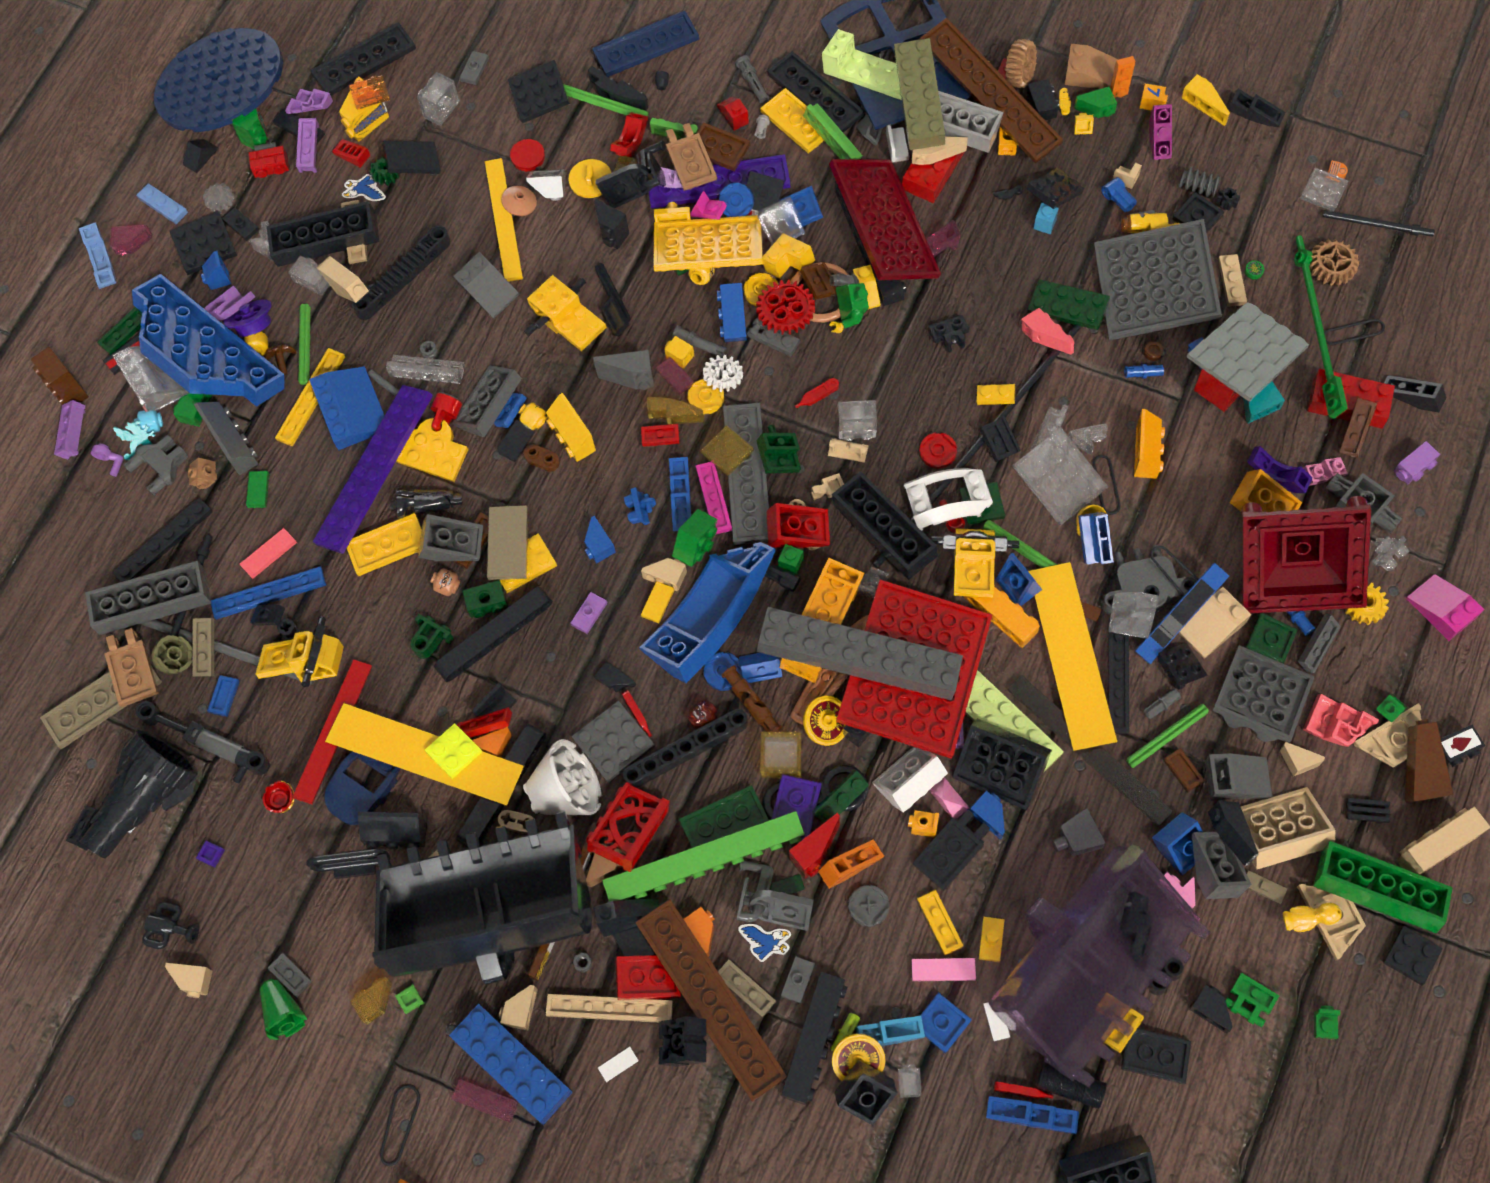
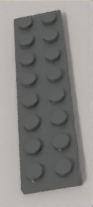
[723,403,769,545]

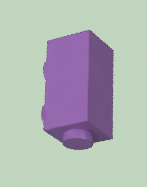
[1394,441,1440,485]

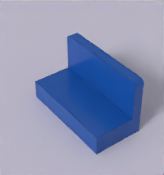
[739,653,783,683]

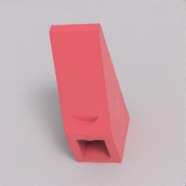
[1021,308,1074,355]

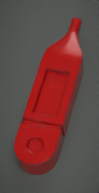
[795,378,839,408]
[621,690,652,737]
[994,1082,1054,1099]

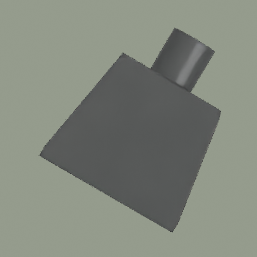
[1052,809,1105,856]

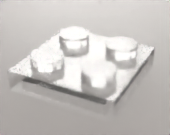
[1300,168,1349,212]

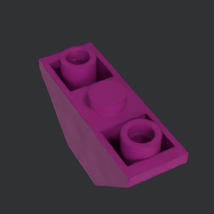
[1149,104,1172,160]

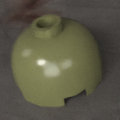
[151,635,193,674]

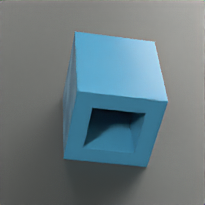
[1034,203,1059,234]

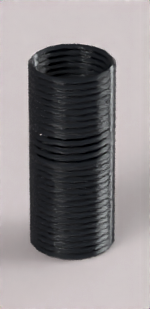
[1036,1062,1107,1109]

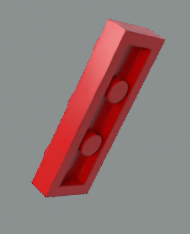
[457,707,512,738]

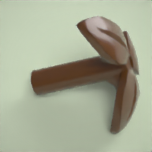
[265,345,296,375]

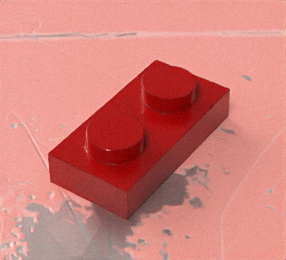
[641,424,680,447]

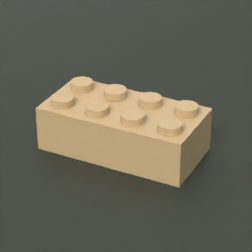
[1396,807,1490,875]

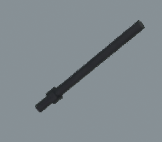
[1323,210,1435,237]
[170,535,213,637]

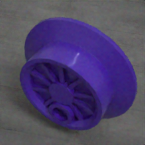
[224,299,272,337]

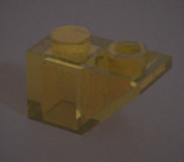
[350,977,392,1025]

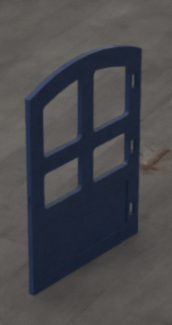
[820,0,972,130]

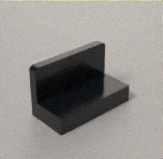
[472,683,517,718]

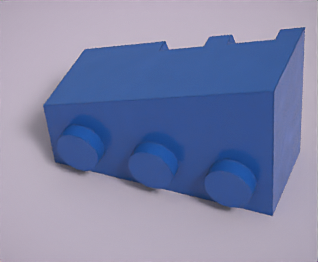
[717,283,747,342]

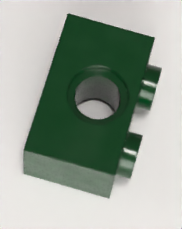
[462,580,508,618]

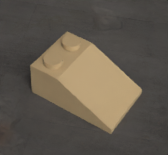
[1179,587,1251,659]

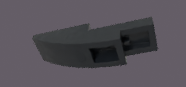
[588,66,648,111]

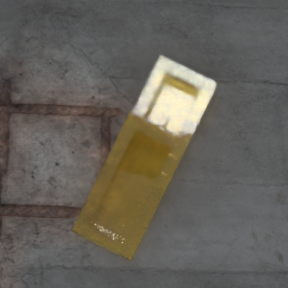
[647,397,704,424]

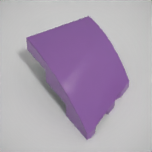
[204,286,255,321]

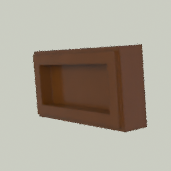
[1163,748,1205,793]

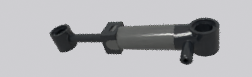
[136,701,270,784]

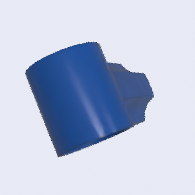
[1101,177,1137,212]

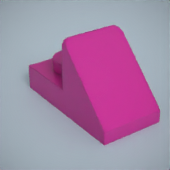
[690,191,727,220]

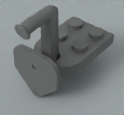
[736,861,814,931]

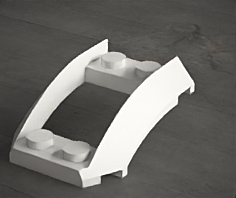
[904,468,993,531]

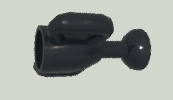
[142,901,200,949]

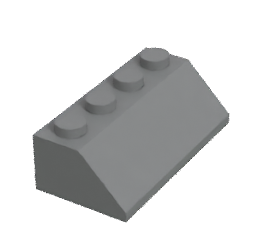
[938,91,1003,153]

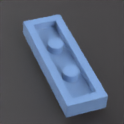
[136,183,188,224]

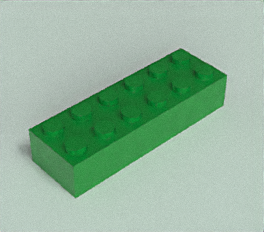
[1313,841,1453,933]

